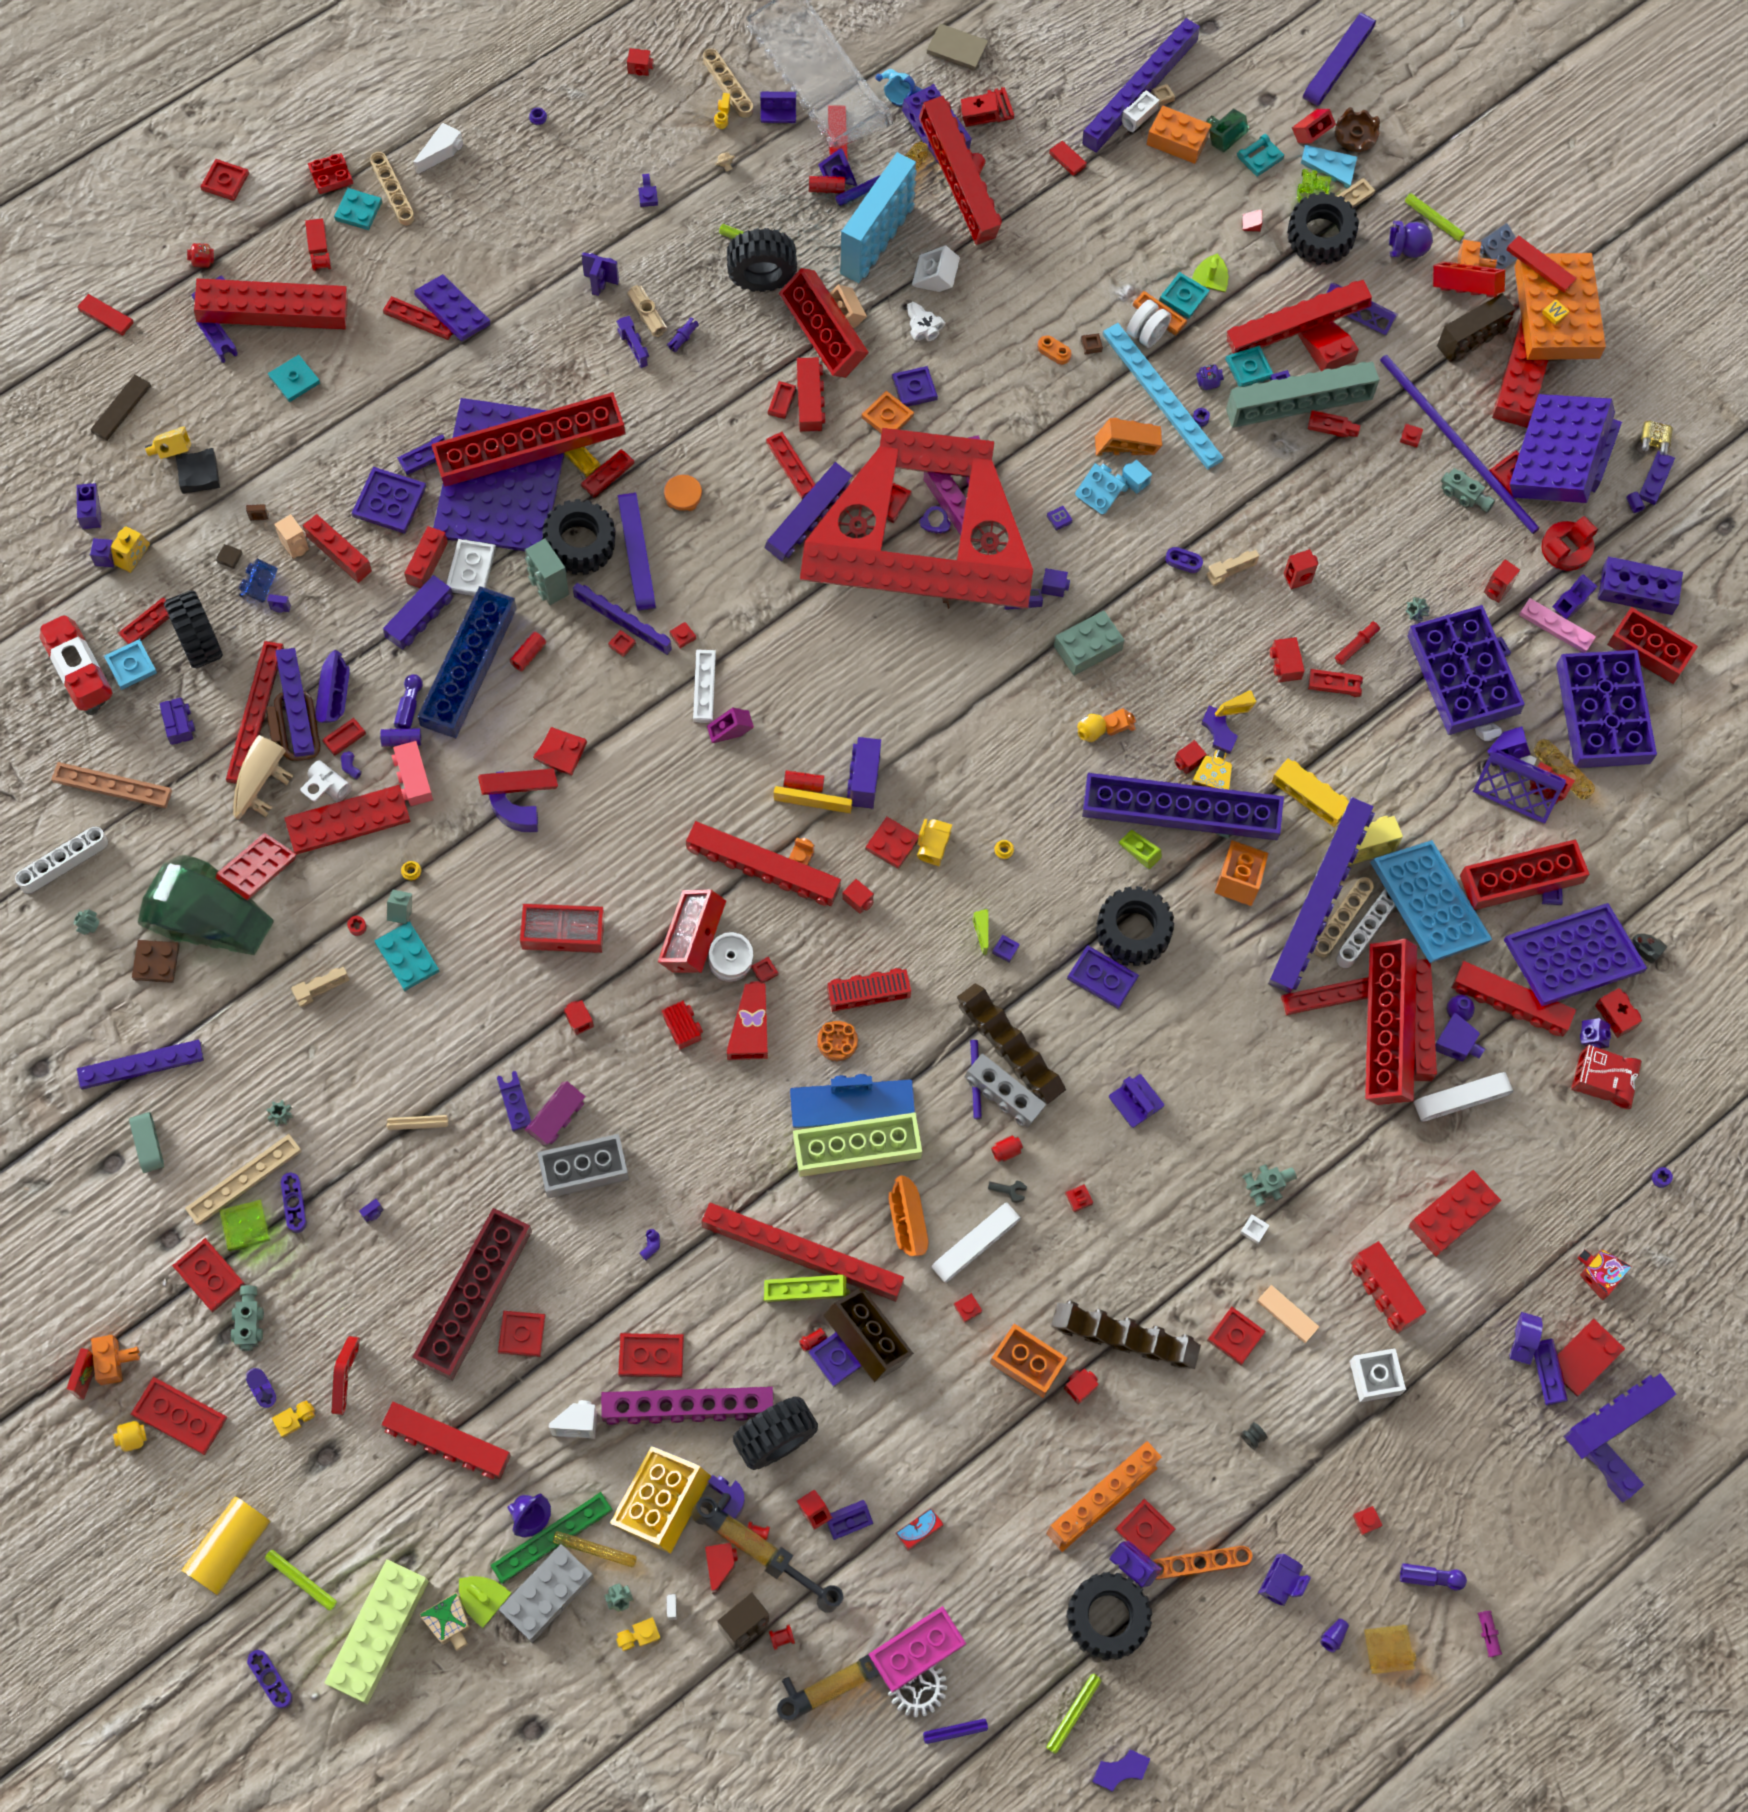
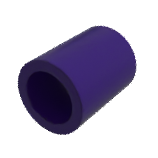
[1626,492,1645,513]

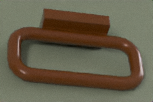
[267,691,321,761]

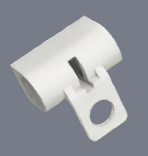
[1122,90,1159,132]
[301,760,352,802]

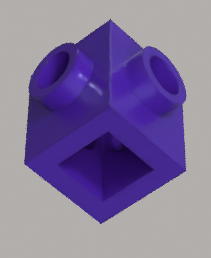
[1580,1018,1611,1049]

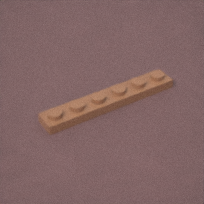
[51,762,172,809]

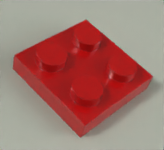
[865,816,919,869]

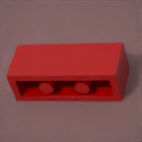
[404,526,448,588]

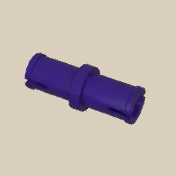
[667,318,699,352]

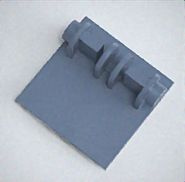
[1480,223,1517,269]

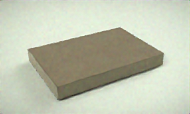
[927,23,988,71]

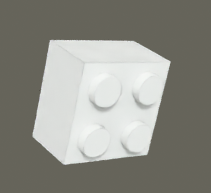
[1350,1348,1406,1402]

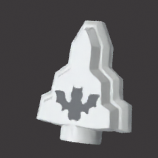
[907,302,946,341]

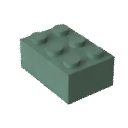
[525,539,569,605]
[1054,611,1125,676]

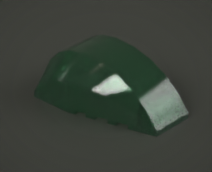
[137,855,274,955]

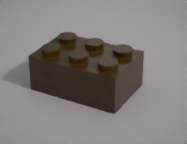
[717,1592,769,1650]

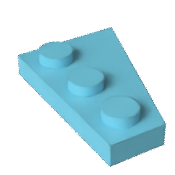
[1301,145,1357,189]

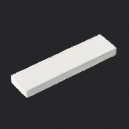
[693,650,716,723]

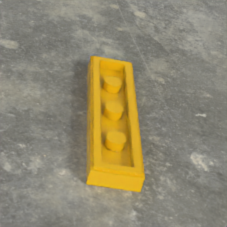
[774,786,852,814]

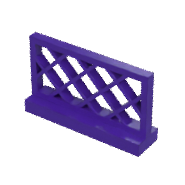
[1473,748,1566,824]

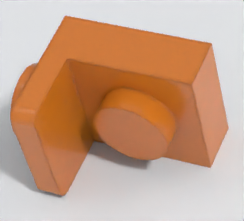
[789,838,815,866]

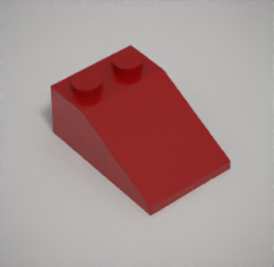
[1297,321,1359,372]
[1557,1318,1625,1397]

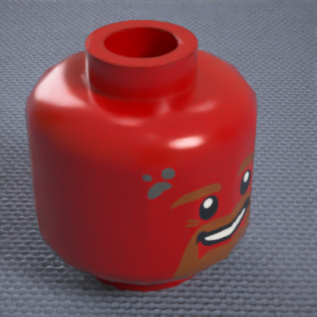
[187,243,214,268]

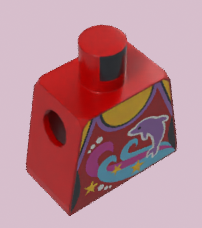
[1577,1249,1632,1300]

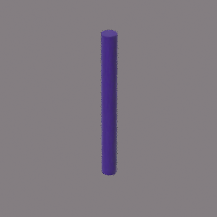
[970,1040,982,1120]

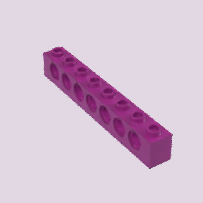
[601,1387,773,1425]

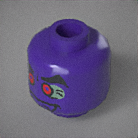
[1196,364,1224,390]

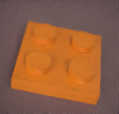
[862,391,914,434]

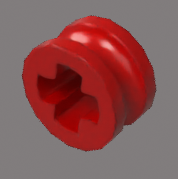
[347,916,367,936]

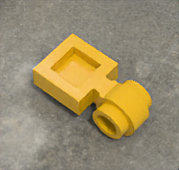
[714,93,730,129]
[272,1400,315,1438]
[616,1617,661,1651]

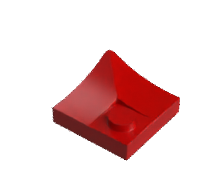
[533,727,587,776]

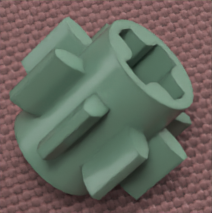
[1405,597,1430,621]
[74,909,99,935]
[266,1100,293,1127]
[604,1583,633,1612]

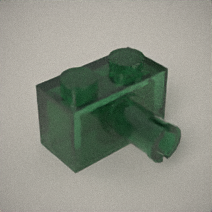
[1206,108,1249,153]

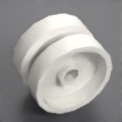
[1126,300,1172,348]
[708,932,753,982]

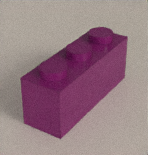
[525,1081,586,1146]

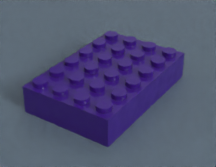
[1510,394,1615,503]
[1407,605,1525,735]
[1556,650,1657,768]

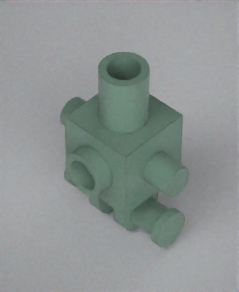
[1242,1164,1297,1207]

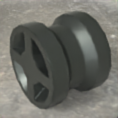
[1241,1422,1268,1450]

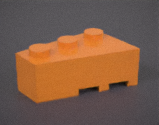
[1095,418,1162,456]

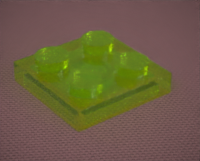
[219,1199,270,1252]

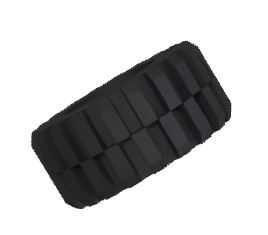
[1287,192,1359,265]
[727,228,797,292]
[543,499,616,575]
[164,590,223,669]
[1096,886,1174,966]
[733,1396,818,1470]
[1066,1572,1152,1661]

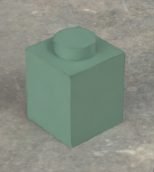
[387,890,412,924]

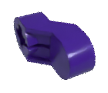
[245,1368,276,1408]

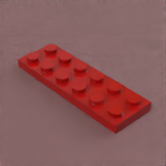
[284,784,411,855]

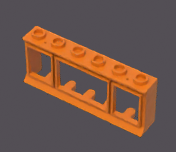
[1046,1441,1162,1552]

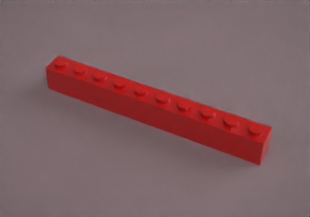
[701,1202,904,1302]

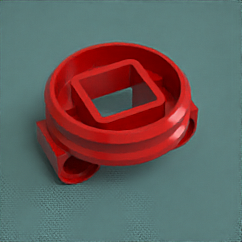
[1541,516,1598,571]

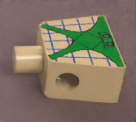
[419,1592,470,1651]

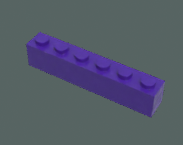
[764,462,853,562]
[1566,1373,1677,1459]

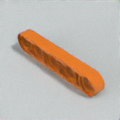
[1152,1546,1252,1580]

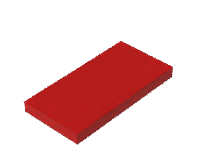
[130,1377,228,1455]

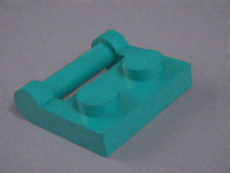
[1237,134,1285,177]

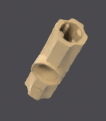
[627,285,667,337]

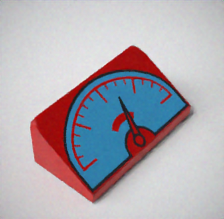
[896,1509,944,1551]

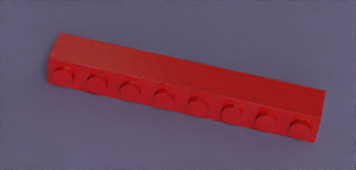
[1227,279,1372,354]
[686,821,841,907]

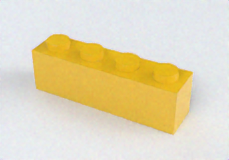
[1271,758,1349,828]

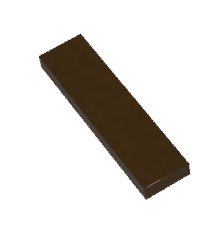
[90,374,151,441]

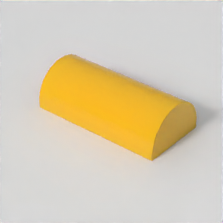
[181,1497,271,1596]

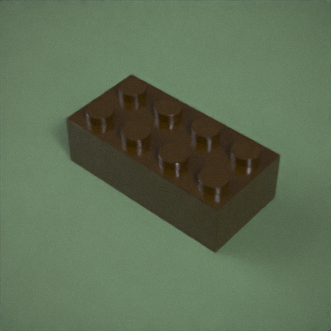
[1437,293,1516,362]
[823,1287,914,1383]

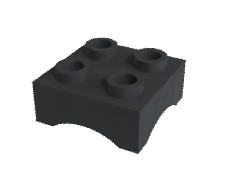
[175,448,220,494]

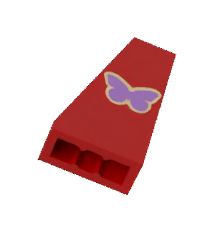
[727,981,768,1060]

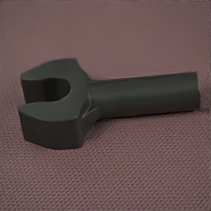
[988,1181,1027,1203]

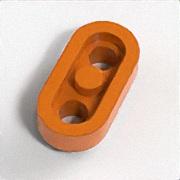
[1038,335,1071,365]

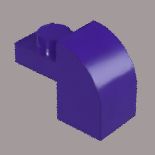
[1552,574,1598,619]
[1509,1312,1543,1365]
[708,1475,745,1525]

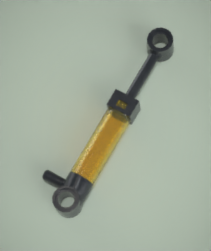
[691,1493,844,1613]
[777,1655,881,1722]

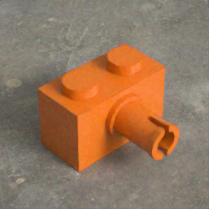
[1457,239,1497,268]
[91,1335,140,1386]

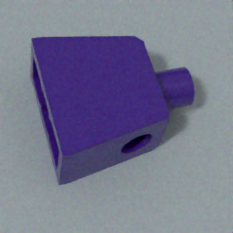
[1435,1012,1485,1061]

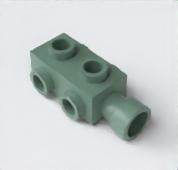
[1441,468,1495,513]
[231,1285,264,1351]

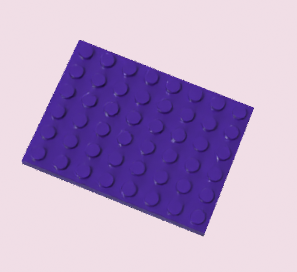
[433,398,565,551]

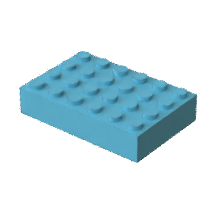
[840,152,917,283]

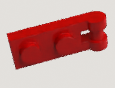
[1308,669,1363,697]

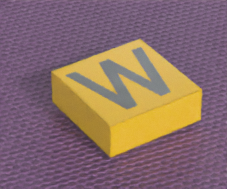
[1542,300,1569,325]

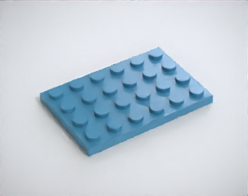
[1370,840,1492,963]

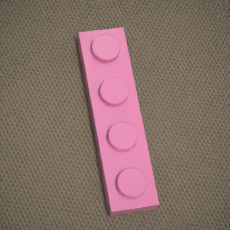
[1519,598,1596,653]

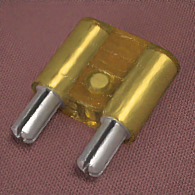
[1641,421,1673,455]

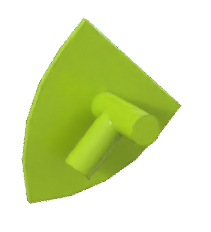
[1192,253,1229,293]
[459,1576,512,1628]

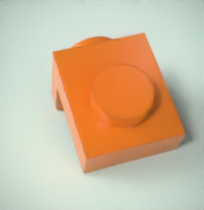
[1103,708,1136,736]

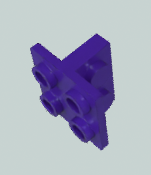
[760,91,796,123]
[582,252,619,296]
[1109,1074,1164,1128]

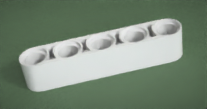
[15,827,108,893]
[1336,888,1396,968]
[1414,1072,1513,1122]
[931,1202,1021,1283]

